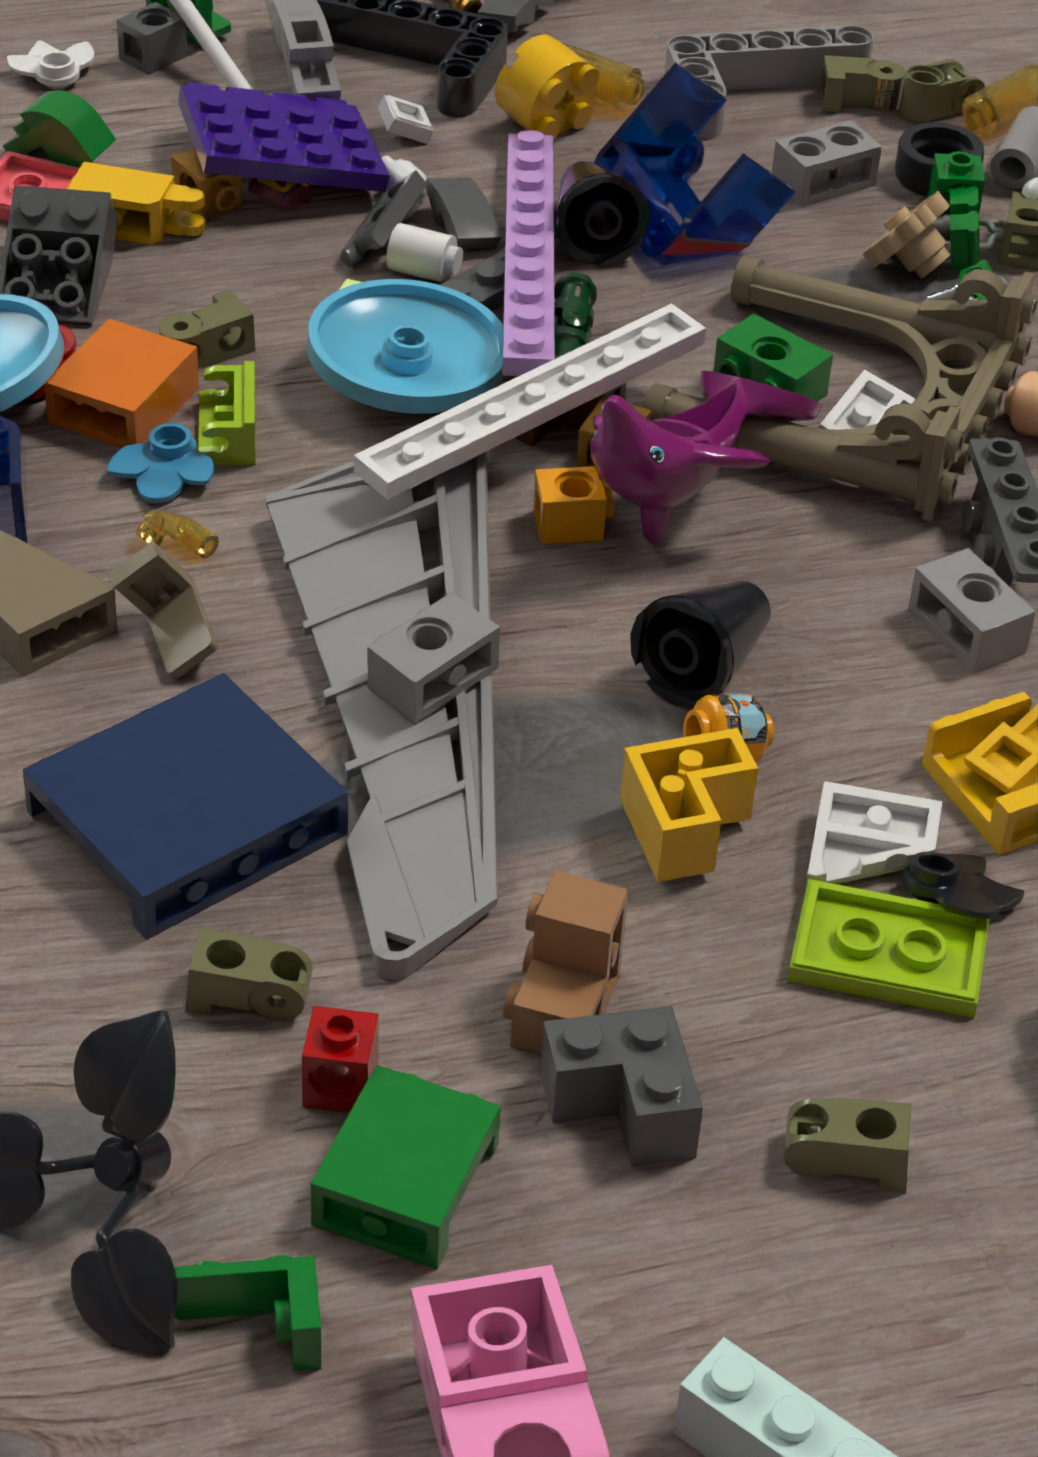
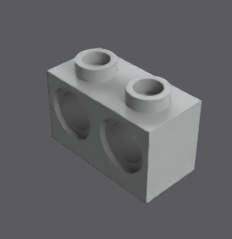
[771,120,882,207]

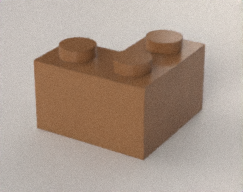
[503,870,628,1055]

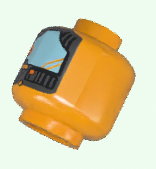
[683,693,774,764]

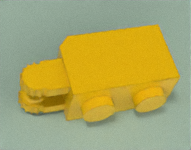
[67,162,206,245]

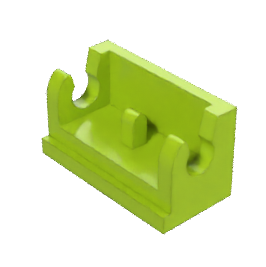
[198,361,256,465]

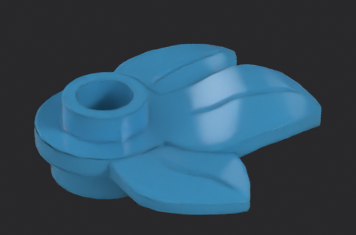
[107,423,214,504]

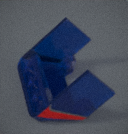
[594,62,796,265]

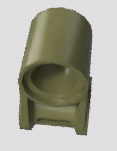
[898,59,986,124]

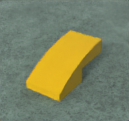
[964,704,1038,794]

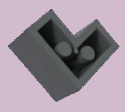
[540,1006,703,1167]

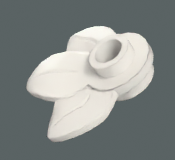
[7,40,94,90]

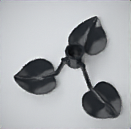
[0,1010,177,1353]

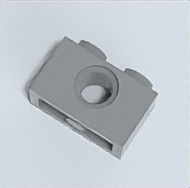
[908,548,1036,674]
[367,592,500,724]

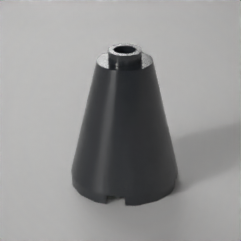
[555,161,651,267]
[630,581,771,707]

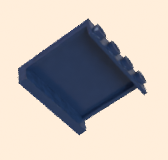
[22,673,348,940]

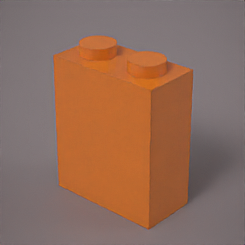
[44,319,199,449]

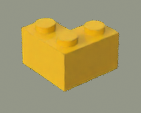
[620,728,758,882]

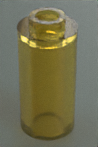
[562,42,645,111]
[962,64,1038,136]

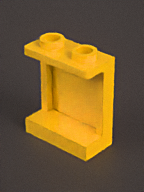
[922,692,1038,856]

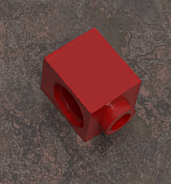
[302,1006,379,1113]

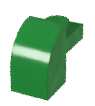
[3,90,116,168]

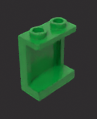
[310,1064,501,1270]

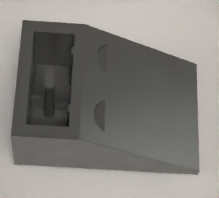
[0,185,118,326]

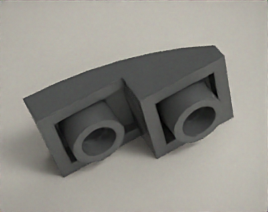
[478,0,554,32]
[425,178,501,249]

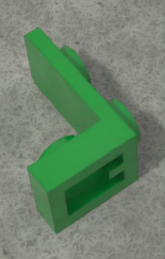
[175,1255,322,1371]

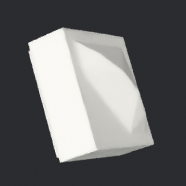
[378,95,433,144]

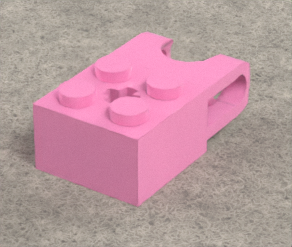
[411,1265,610,1457]

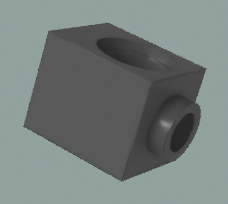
[117,2,187,75]

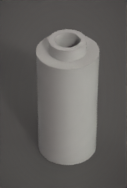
[990,106,1038,189]

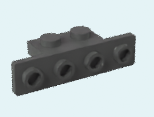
[962,437,1038,587]

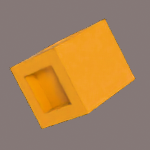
[533,466,614,545]

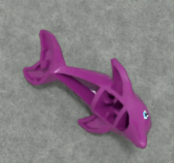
[590,370,823,544]

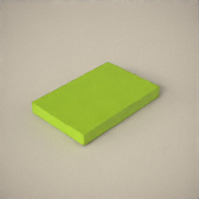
[787,879,990,1018]

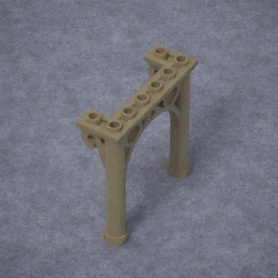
[642,255,1038,522]

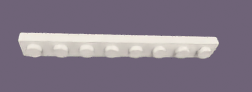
[354,303,706,500]

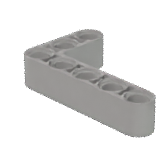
[664,25,874,139]

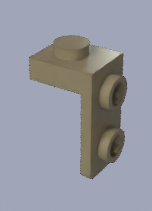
[109,541,218,679]

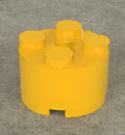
[495,34,599,140]

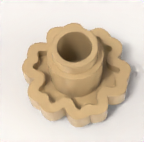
[862,191,950,279]

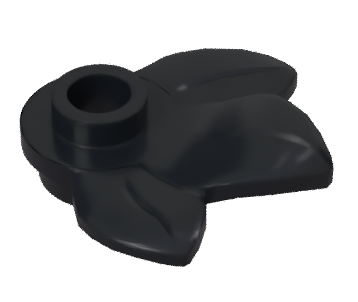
[902,852,1024,919]

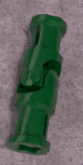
[554,272,597,356]

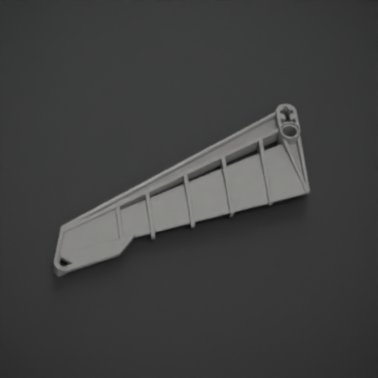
[265,451,498,981]

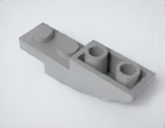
[265,0,341,101]

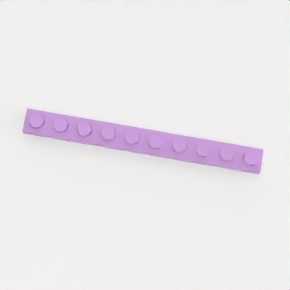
[502,130,555,376]

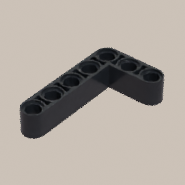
[317,0,508,118]

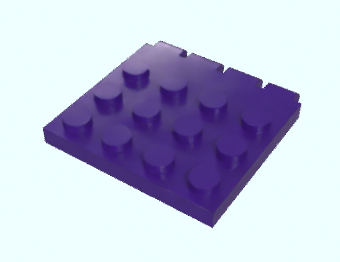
[178,82,390,192]

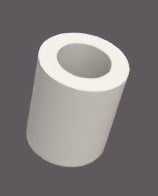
[386,223,463,283]

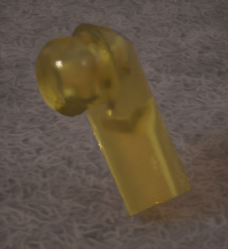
[136,509,219,559]

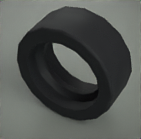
[895,122,984,195]

